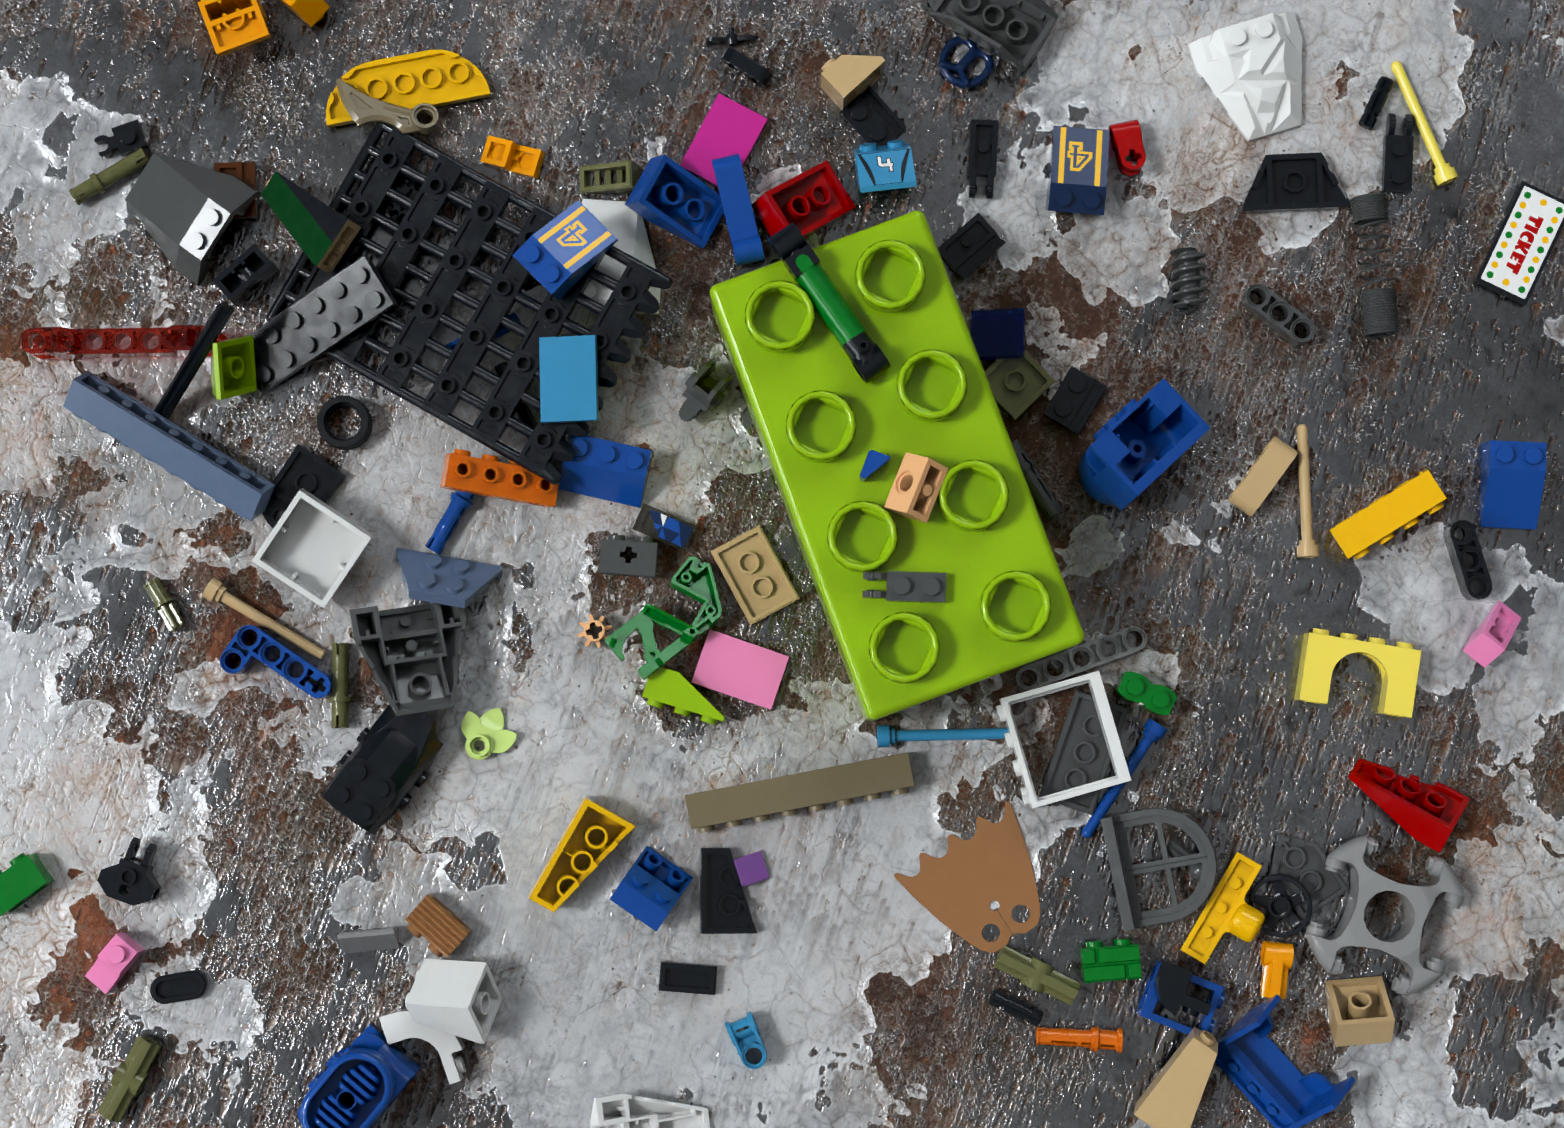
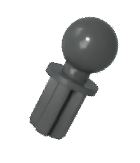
[1167,839,1202,881]

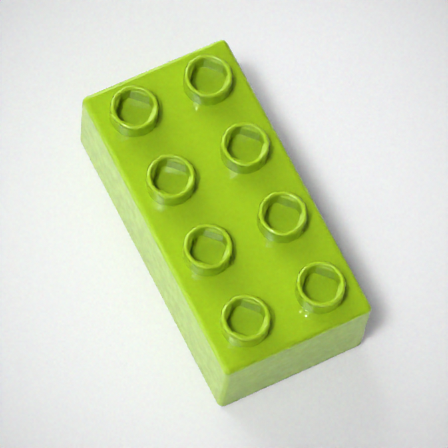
[709,210,1085,721]

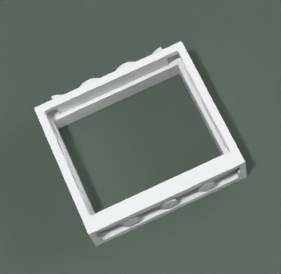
[996,671,1132,809]

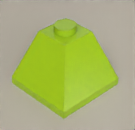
[210,335,257,400]

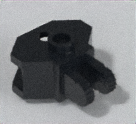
[97,837,161,906]

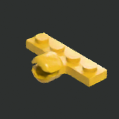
[1180,852,1265,965]

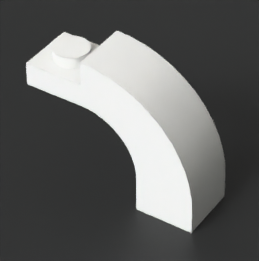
[379,1008,466,1085]

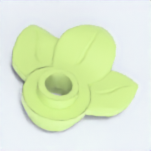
[461,708,517,760]

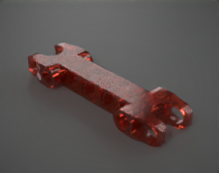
[22,325,227,361]

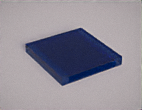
[971,308,1025,360]

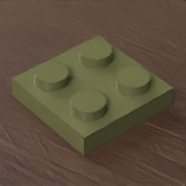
[985,341,1055,421]

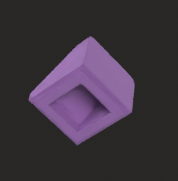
[734,851,770,887]

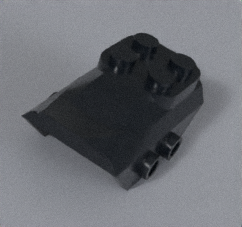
[321,704,444,835]

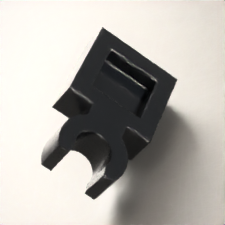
[94,119,149,158]

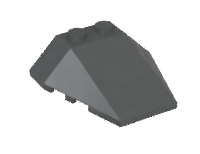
[125,153,258,285]
[349,602,466,717]

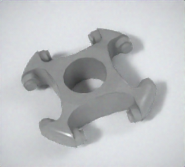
[1305,835,1465,996]

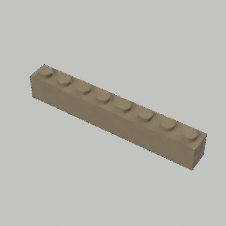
[685,752,914,833]

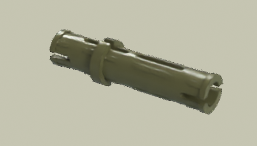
[69,147,149,205]
[329,643,351,728]

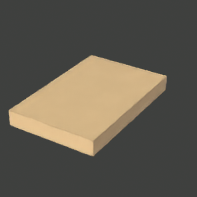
[710,525,800,626]

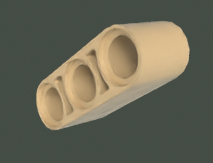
[1228,436,1298,517]

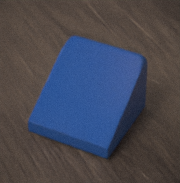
[859,450,891,482]

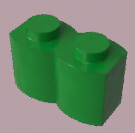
[1113,672,1177,716]

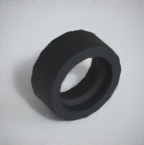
[317,396,373,450]

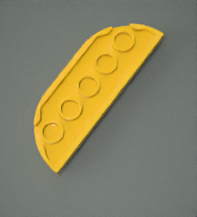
[326,50,492,128]

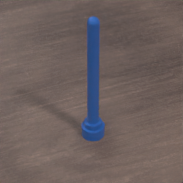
[1082,718,1168,838]

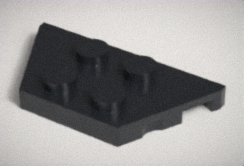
[1241,152,1350,213]

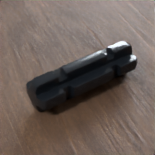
[1359,76,1394,130]
[988,989,1043,1026]

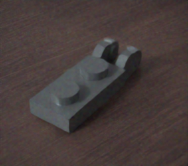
[862,571,946,603]

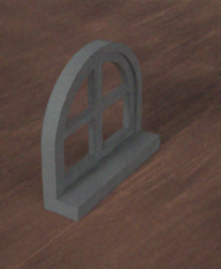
[1101,808,1217,931]

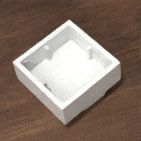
[252,488,374,608]

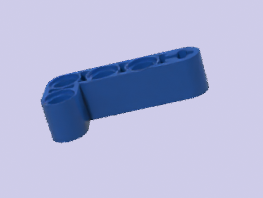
[712,153,765,266]
[220,625,333,699]

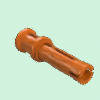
[1036,1026,1123,1053]

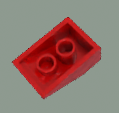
[752,160,856,239]

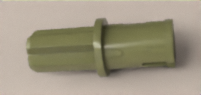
[143,577,184,632]

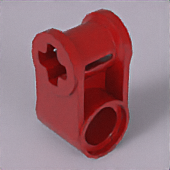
[1109,119,1146,177]

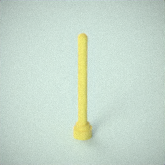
[1391,61,1459,187]

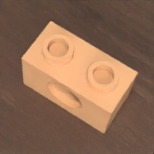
[884,452,949,523]

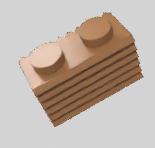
[405,893,473,958]

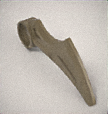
[336,78,439,134]

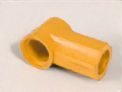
[1260,941,1294,999]

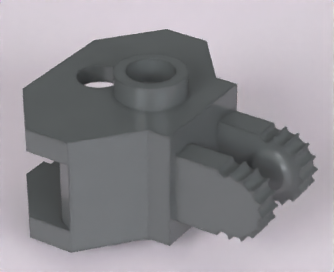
[678,360,734,422]

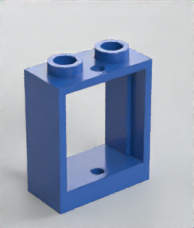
[1136,960,1225,1034]

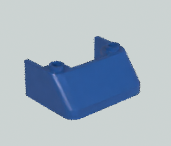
[1215,994,1356,1128]

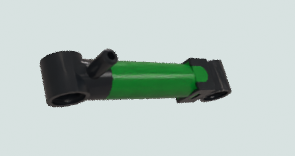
[768,222,891,384]

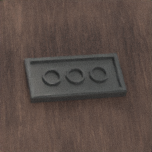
[1038,690,1129,816]

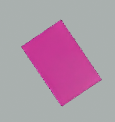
[680,93,768,187]

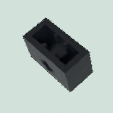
[213,243,279,307]

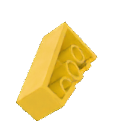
[528,796,635,912]

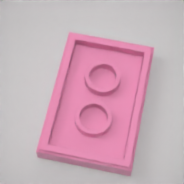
[691,629,789,710]

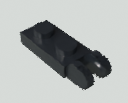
[1381,113,1414,193]
[968,119,999,199]

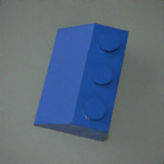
[559,435,653,508]

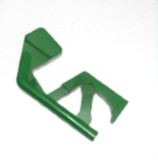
[604,556,722,680]

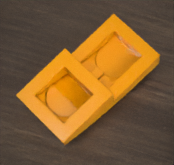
[480,135,546,179]

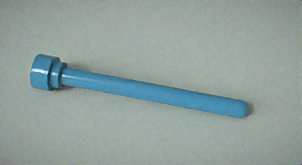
[877,725,1008,748]

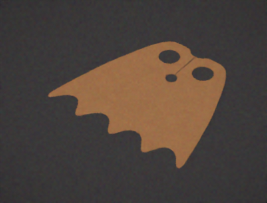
[894,802,1040,953]

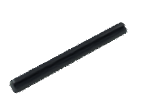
[154,301,233,419]

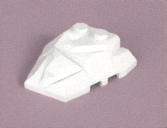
[1188,12,1303,142]

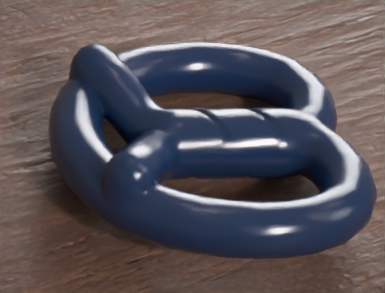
[939,36,994,89]

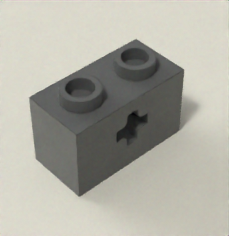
[599,534,659,578]

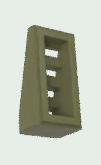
[579,160,639,195]

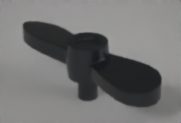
[706,27,759,46]

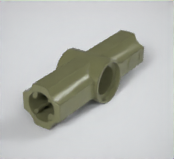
[993,945,1081,1005]
[98,1035,162,1123]

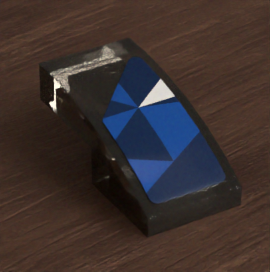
[632,504,699,553]

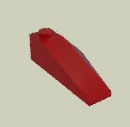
[1348,758,1470,853]

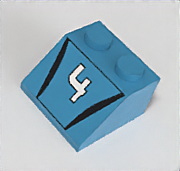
[854,140,917,193]

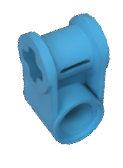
[725,1011,767,1069]

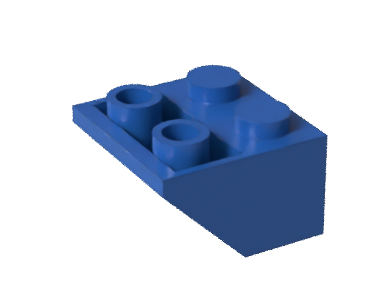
[610,846,693,931]

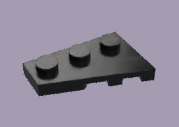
[700,848,757,934]

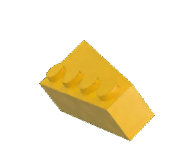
[1330,468,1447,560]

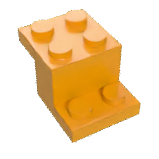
[198,0,271,57]

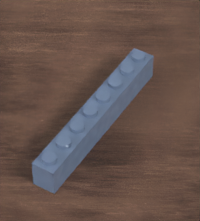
[63,371,275,521]

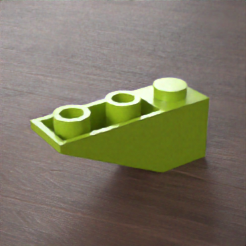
[642,667,725,725]

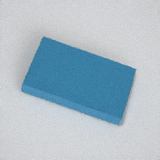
[539,335,599,423]

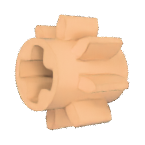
[578,614,613,649]

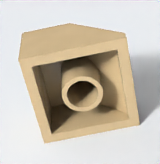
[820,55,885,110]
[1325,976,1395,1047]

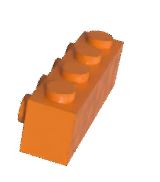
[440,449,561,508]

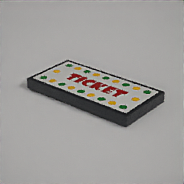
[1473,181,1564,306]

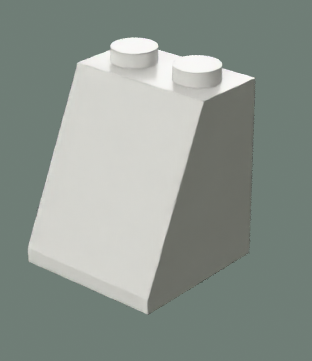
[405,958,503,1044]

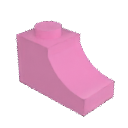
[1463,600,1522,668]
[85,931,146,994]

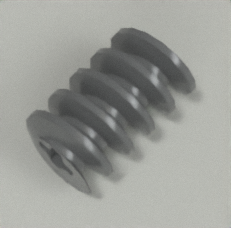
[1170,248,1208,308]

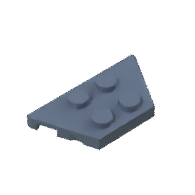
[396,548,503,608]

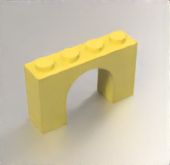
[1294,628,1422,718]

